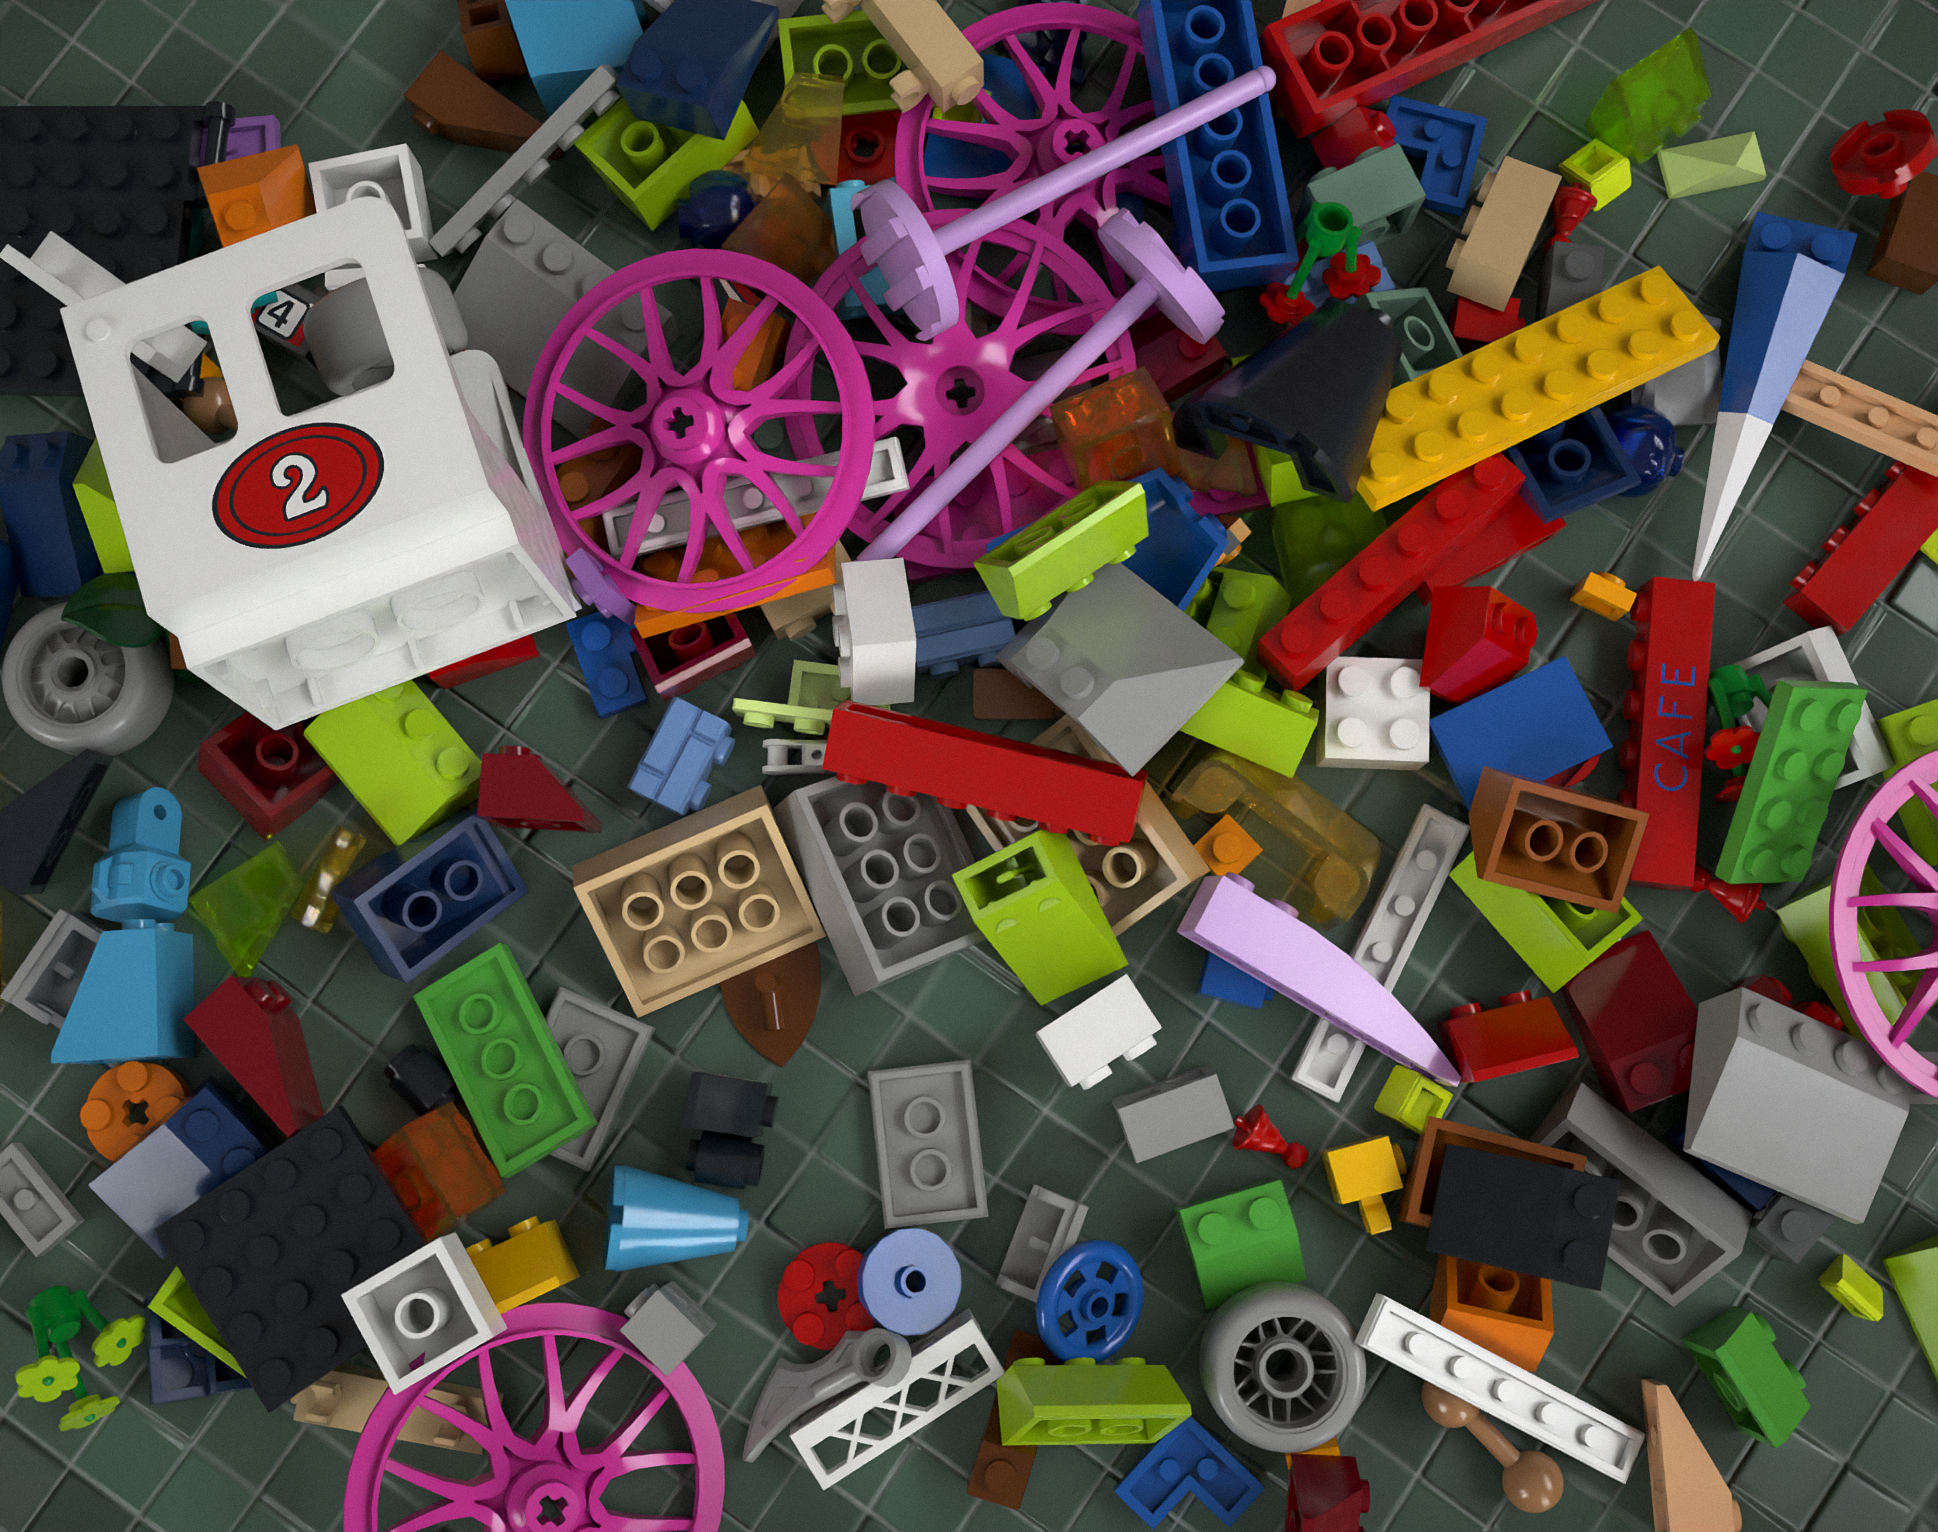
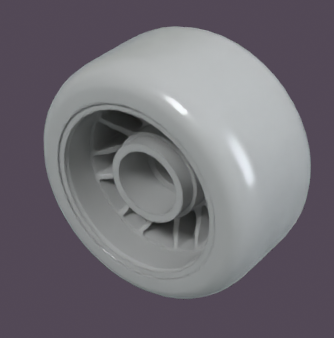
[303,267,468,396]
[2,601,174,756]
[1199,1281,1366,1453]

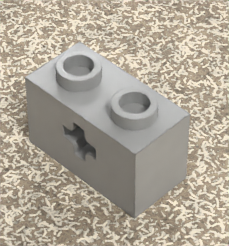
[620,1280,717,1376]

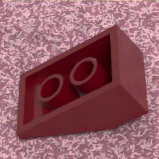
[197,711,341,842]
[1561,930,1698,1113]
[183,975,324,1137]

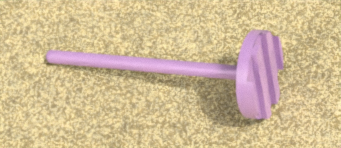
[851,66,1276,341]
[852,207,1225,562]

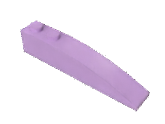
[1176,872,1462,1087]

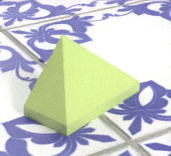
[1657,131,1767,200]

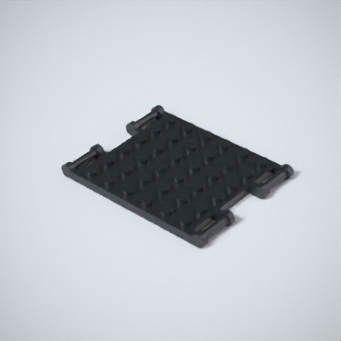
[0,101,237,399]

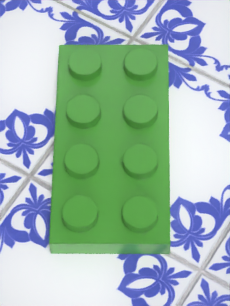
[1715,680,1868,884]
[413,943,598,1178]

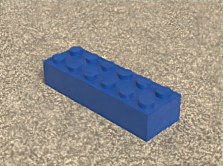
[1136,0,1299,291]

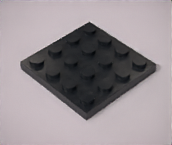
[154,1106,430,1413]

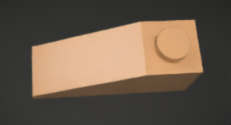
[1641,1378,1742,1532]

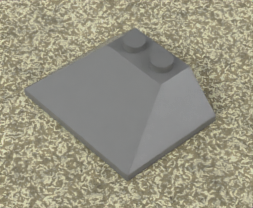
[995,562,1245,777]

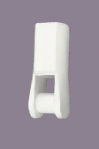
[762,739,837,775]

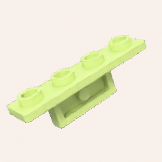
[732,660,891,735]

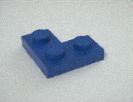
[1386,95,1487,216]
[566,611,649,720]
[1113,1415,1265,1530]

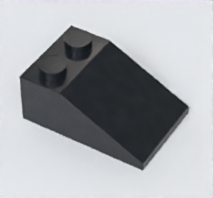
[0,748,114,895]
[1424,1143,1621,1291]

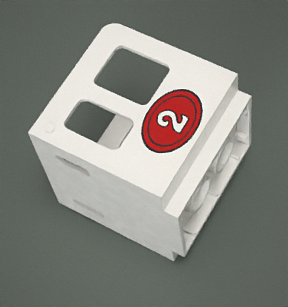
[60,196,582,730]

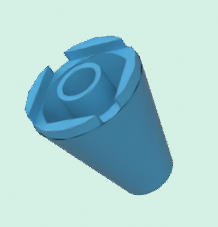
[603,1164,748,1272]

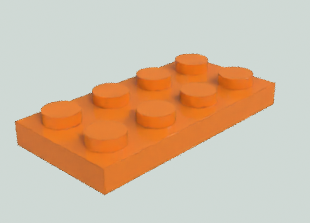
[634,512,836,638]

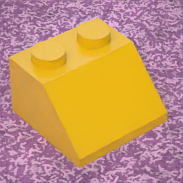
[465,1216,580,1314]

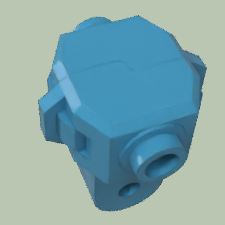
[90,787,191,923]

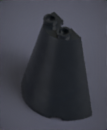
[1172,296,1403,504]

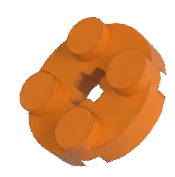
[80,1061,191,1161]

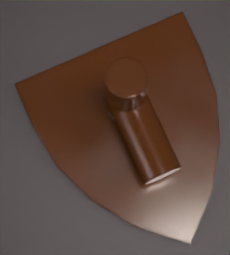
[719,942,821,1068]

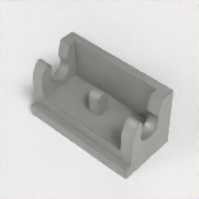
[0,909,108,1028]
[1111,1064,1235,1163]
[996,1184,1089,1303]

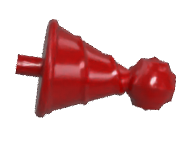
[1544,182,1598,253]
[1688,865,1766,924]
[1232,1104,1309,1170]

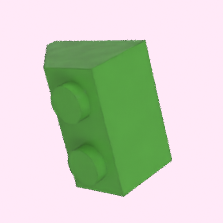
[1174,1177,1306,1310]
[1681,1306,1811,1448]

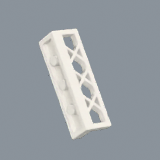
[0,231,208,383]
[790,1308,1005,1491]

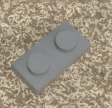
[0,1142,85,1257]

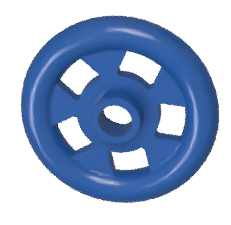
[1036,1240,1143,1364]

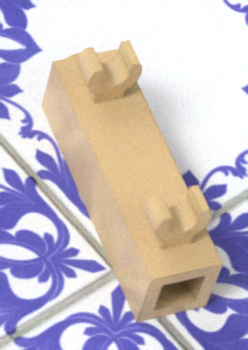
[821,0,984,113]
[291,1364,504,1455]

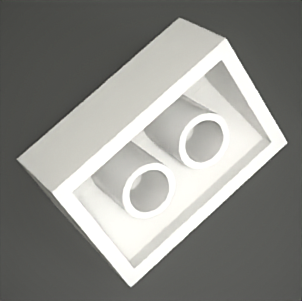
[1734,625,1895,790]

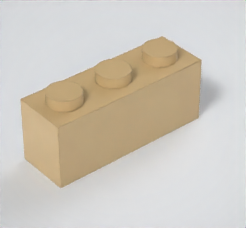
[1445,156,1562,312]

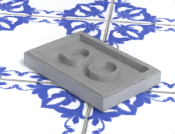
[545,986,656,1172]
[868,1060,989,1229]

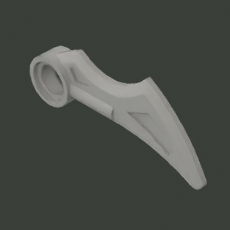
[743,1328,912,1463]

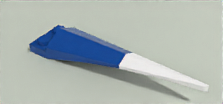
[1692,212,1857,582]

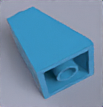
[505,0,648,117]
[51,919,196,1065]

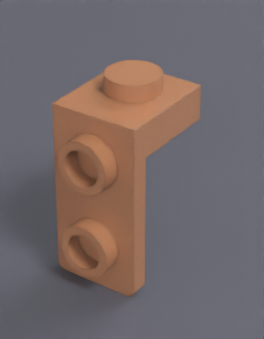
[973,668,1067,721]

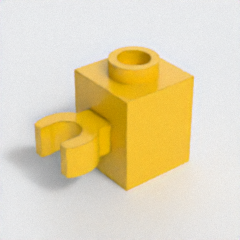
[1320,1135,1407,1235]

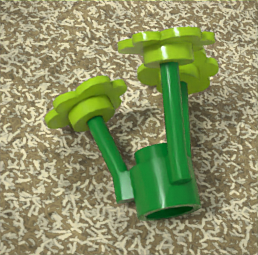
[15,1286,146,1431]

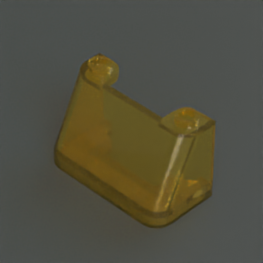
[1166,745,1382,931]

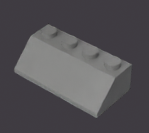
[1528,1082,1753,1307]

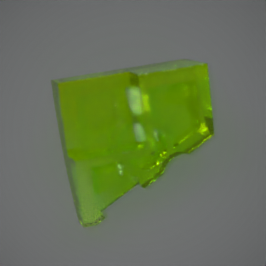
[188,840,305,978]

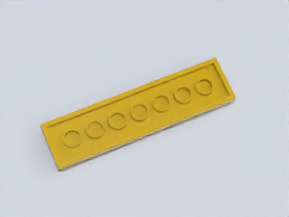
[1356,265,1720,512]

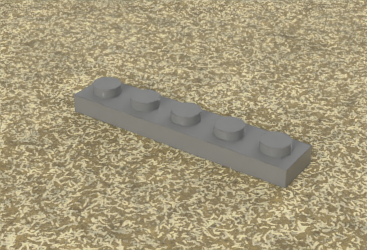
[428,64,620,257]

